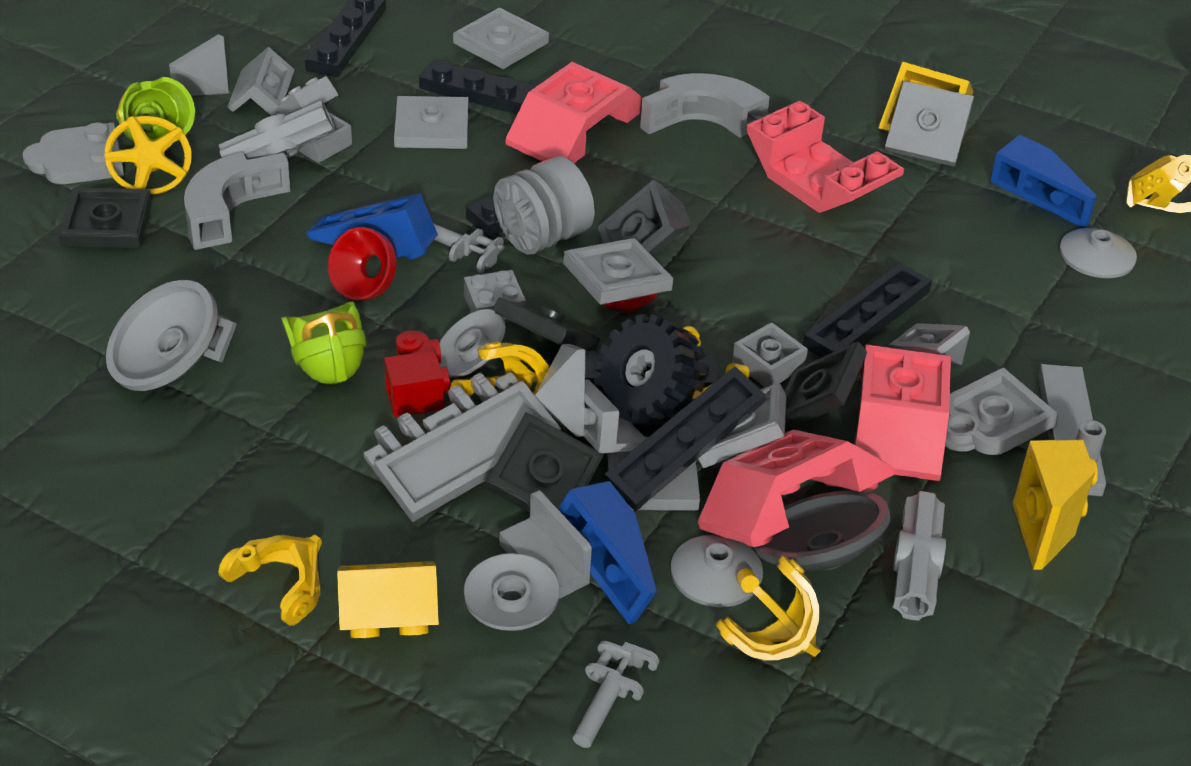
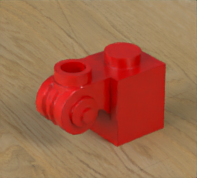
[384,331,450,417]

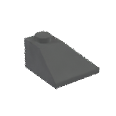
[598,179,692,256]

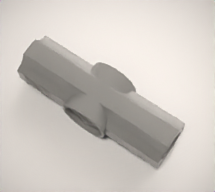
[219,101,335,160]
[893,491,946,621]

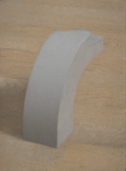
[640,73,770,138]
[184,152,290,250]

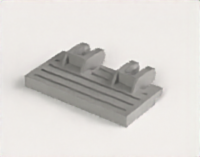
[364,372,561,522]

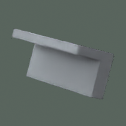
[227,47,295,116]
[584,380,646,453]
[499,490,592,599]

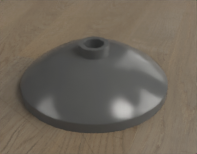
[755,490,890,571]

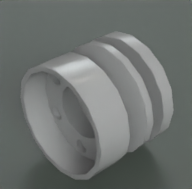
[493,156,595,255]

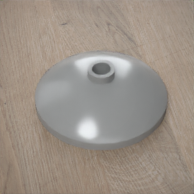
[106,280,218,391]

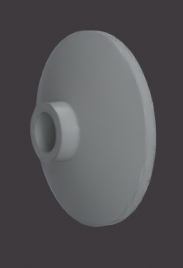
[1059,228,1137,279]
[439,309,506,378]
[670,535,763,607]
[464,553,560,631]

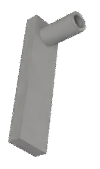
[1038,364,1106,496]

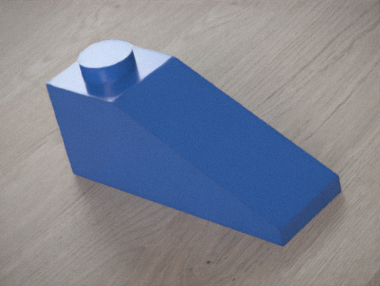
[990,135,1097,228]
[306,193,438,259]
[558,481,657,625]

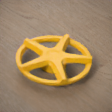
[104,116,191,195]

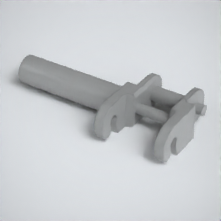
[433,223,504,274]
[573,641,659,748]

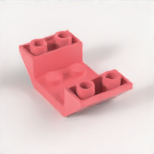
[506,62,643,163]
[747,100,904,213]
[854,345,951,481]
[698,430,894,547]

